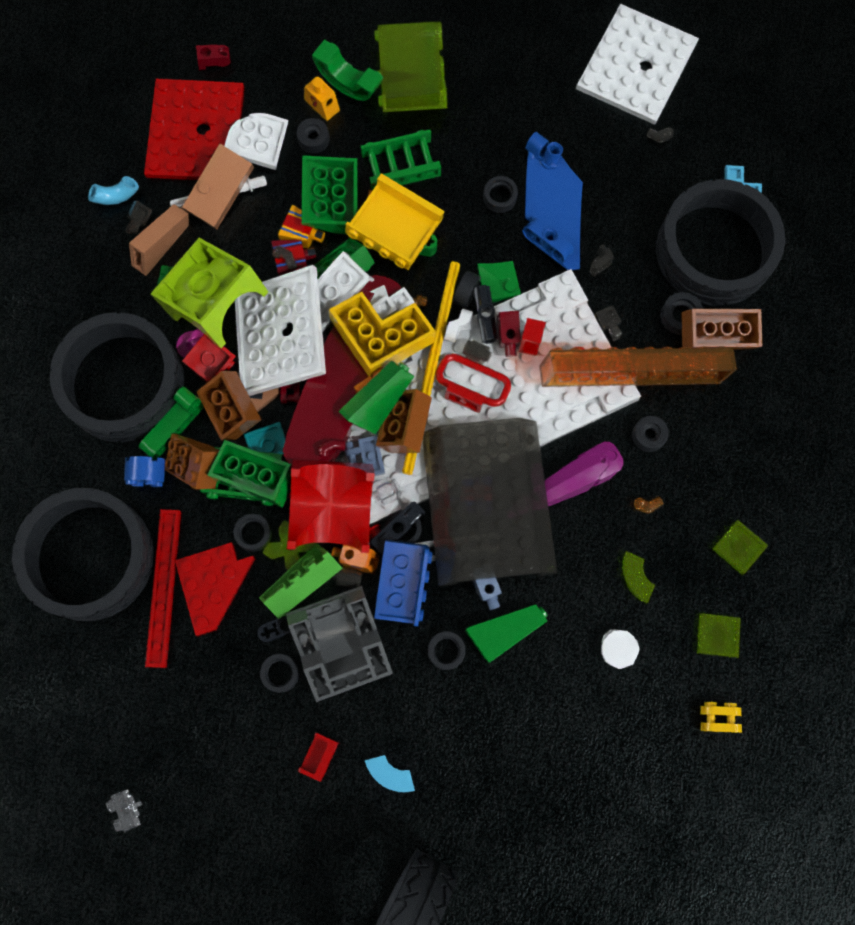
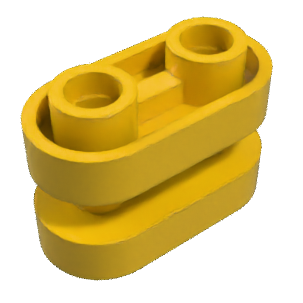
[700,702,742,733]

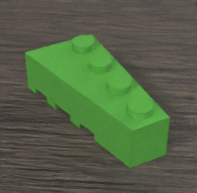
[259,543,343,619]

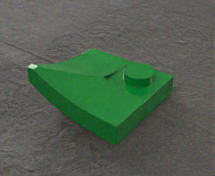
[477,261,521,302]

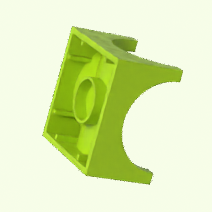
[151,238,269,349]

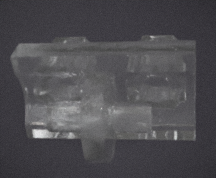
[106,789,143,832]

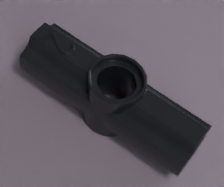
[474,285,499,344]

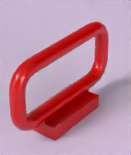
[435,353,512,413]

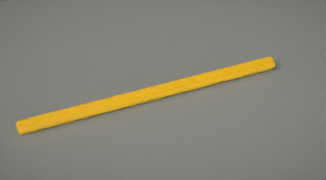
[402,261,460,475]

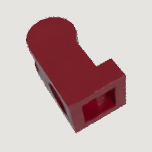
[196,45,230,70]

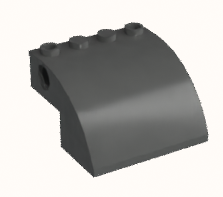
[286,586,393,702]

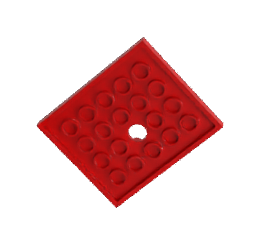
[144,79,244,180]

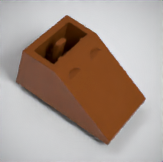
[165,433,219,489]

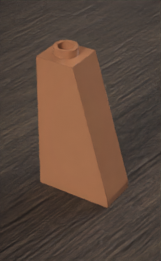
[129,204,189,276]

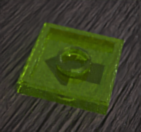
[712,520,768,575]
[697,613,740,658]

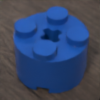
[124,456,165,487]

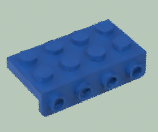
[374,540,432,626]

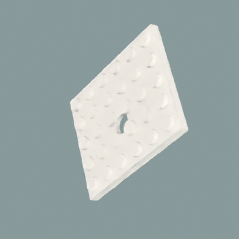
[576,4,699,125]
[235,265,326,396]

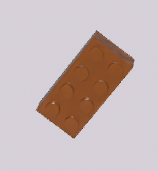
[682,309,762,350]

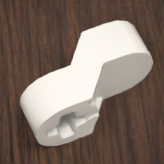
[444,309,473,343]

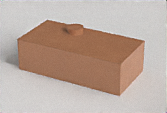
[182,144,254,230]

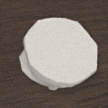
[601,630,639,669]

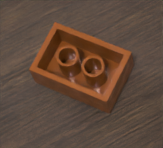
[197,371,261,441]
[376,389,432,454]

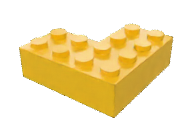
[329,292,436,378]

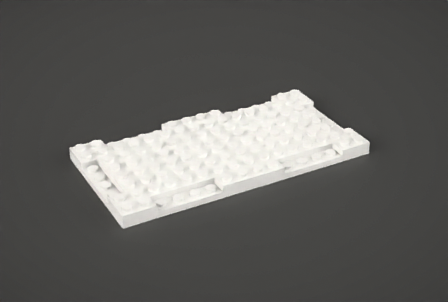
[335,269,641,527]

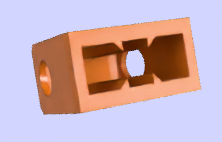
[331,545,380,575]

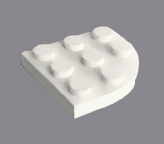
[225,113,289,170]

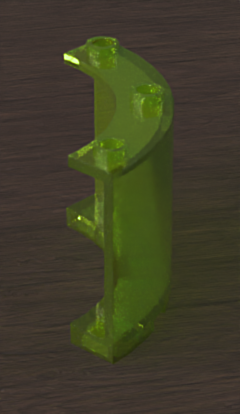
[375,21,447,112]

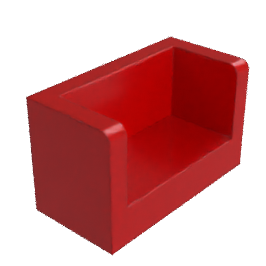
[518,318,546,356]
[298,732,339,782]

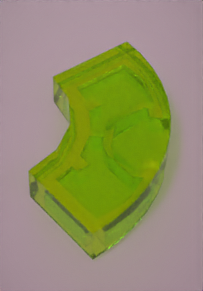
[622,551,655,604]

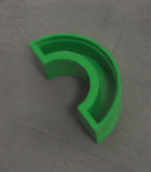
[312,39,383,101]

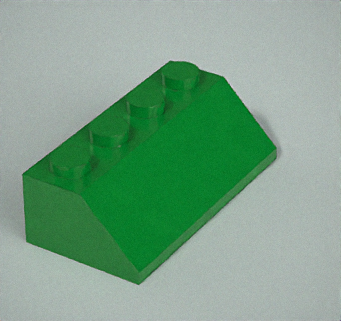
[313,238,375,279]
[208,440,292,508]

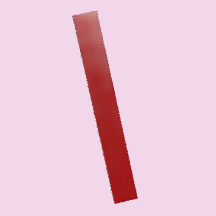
[145,510,181,668]

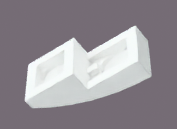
[372,287,415,320]

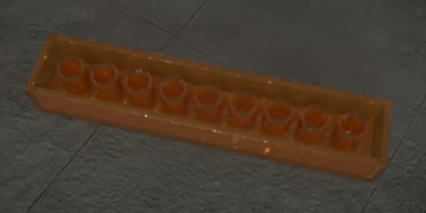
[539,346,737,387]

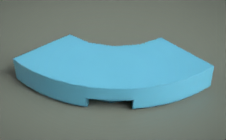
[365,755,415,792]

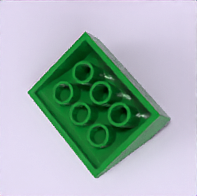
[302,156,357,235]

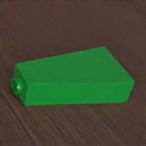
[339,361,414,434]
[465,605,547,664]

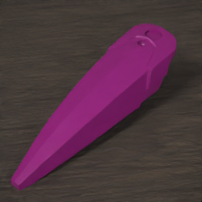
[505,442,623,519]

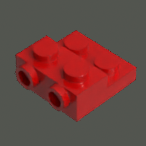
[181,334,236,383]

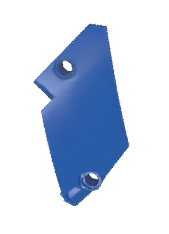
[522,132,583,270]

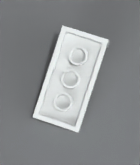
[318,251,374,332]

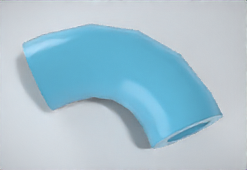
[88,176,139,205]

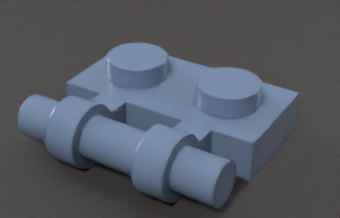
[345,436,385,476]

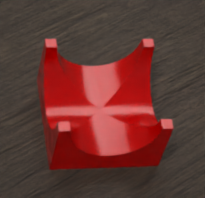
[287,459,375,553]

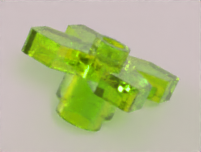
[263,521,316,570]

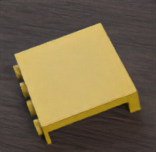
[345,174,444,270]

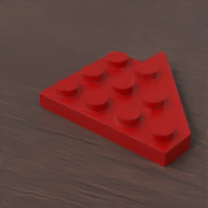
[175,542,255,636]

